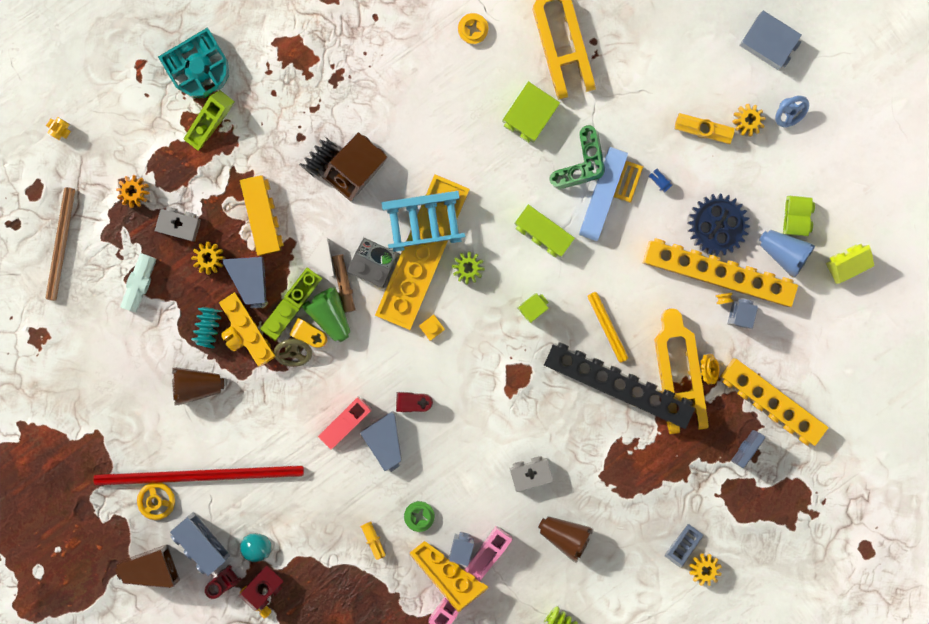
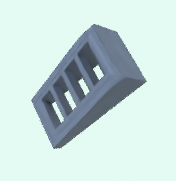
[664,524,704,567]

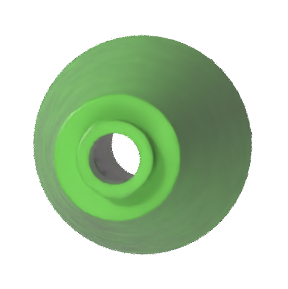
[302,287,350,342]

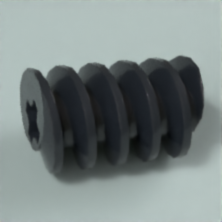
[299,137,340,177]

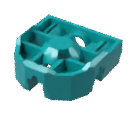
[158,27,229,98]

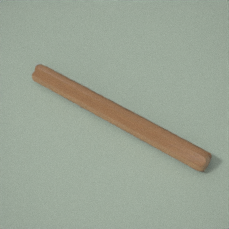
[45,187,75,301]

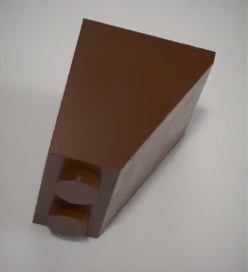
[322,132,387,202]
[116,544,180,588]

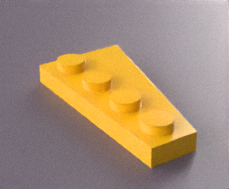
[410,541,488,613]

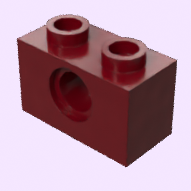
[238,566,283,611]

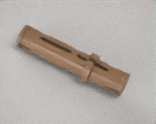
[331,254,356,313]

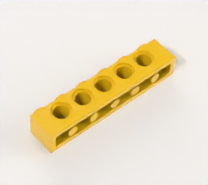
[720,358,829,446]

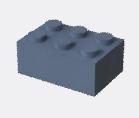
[170,512,231,576]

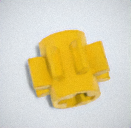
[46,117,71,141]

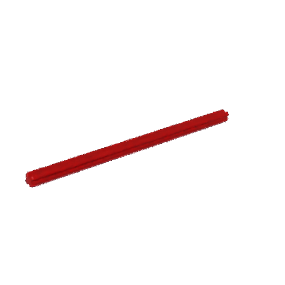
[93,466,304,486]

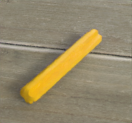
[588,292,628,363]

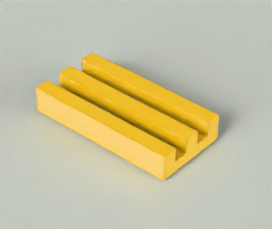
[613,161,643,203]

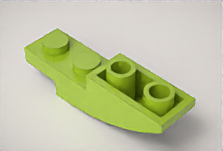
[260,267,322,341]

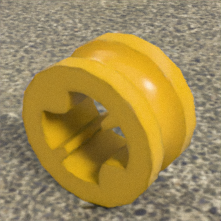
[715,292,734,304]

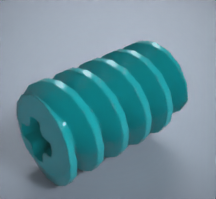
[191,307,222,348]

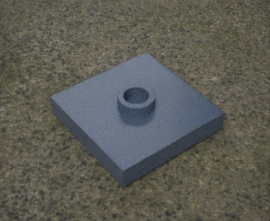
[731,430,765,468]

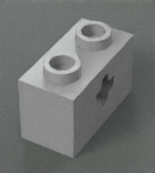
[155,207,201,242]
[510,456,553,492]

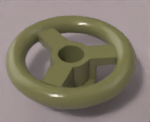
[274,339,312,367]

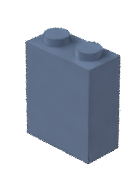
[739,10,802,70]

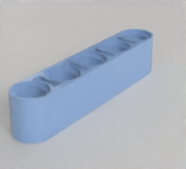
[579,147,628,241]

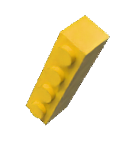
[240,175,284,256]

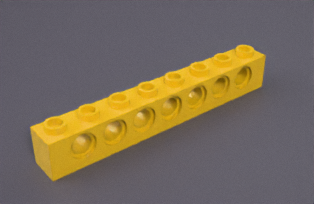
[642,238,798,307]

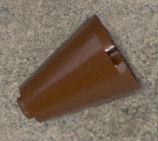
[172,367,224,406]
[538,516,594,563]

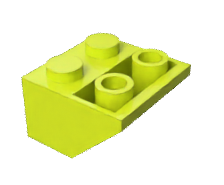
[826,243,875,284]

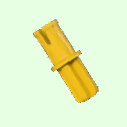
[360,521,386,560]

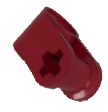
[396,392,433,412]
[204,564,242,599]

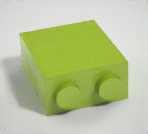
[502,81,560,143]

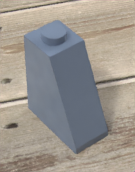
[223,257,267,308]
[360,411,402,472]

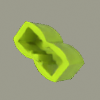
[783,196,815,236]

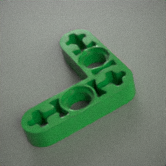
[549,125,605,189]

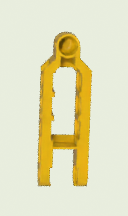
[532,0,596,100]
[654,308,708,434]

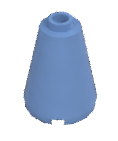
[759,230,815,278]

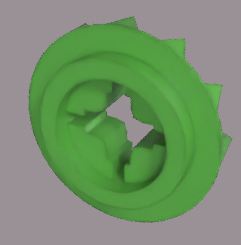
[404,501,435,532]

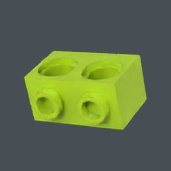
[517,293,549,323]

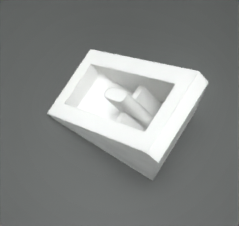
[308,238,335,277]

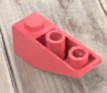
[318,396,372,450]

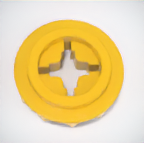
[458,13,488,44]
[700,354,720,384]

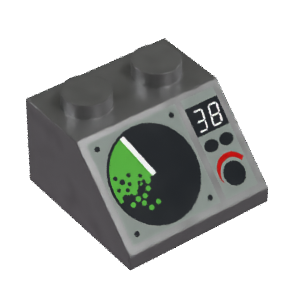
[347,238,399,288]

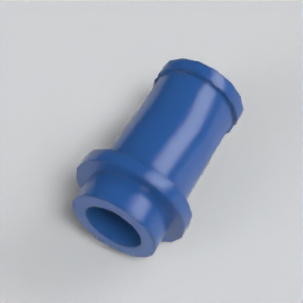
[648,168,673,193]

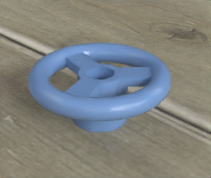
[775,96,809,127]

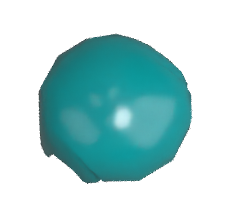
[240,533,271,562]

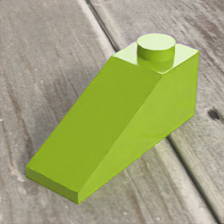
[183,90,235,151]

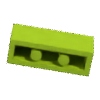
[514,204,575,258]

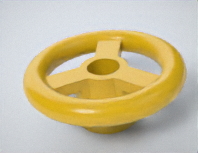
[137,483,175,520]

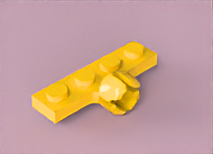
[219,292,276,367]

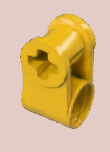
[289,318,327,348]

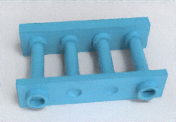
[382,191,465,252]

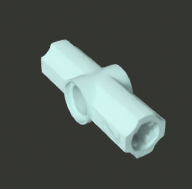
[120,253,156,313]

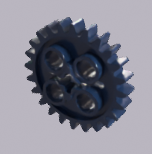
[687,193,750,256]

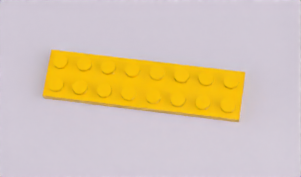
[375,174,470,330]

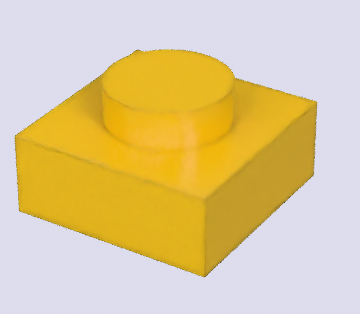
[419,315,445,341]

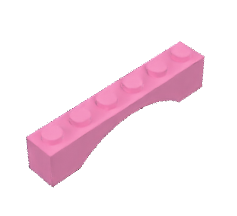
[429,526,512,624]

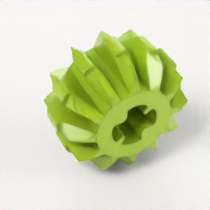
[452,251,485,284]

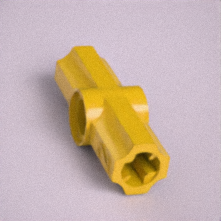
[674,113,735,144]

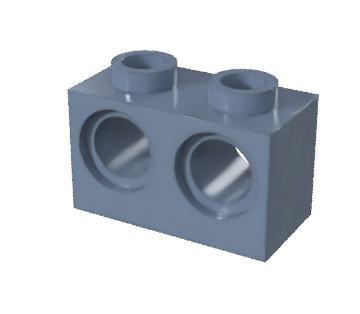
[727,299,758,329]
[449,532,474,566]

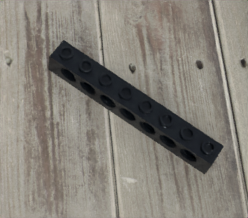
[544,342,696,429]

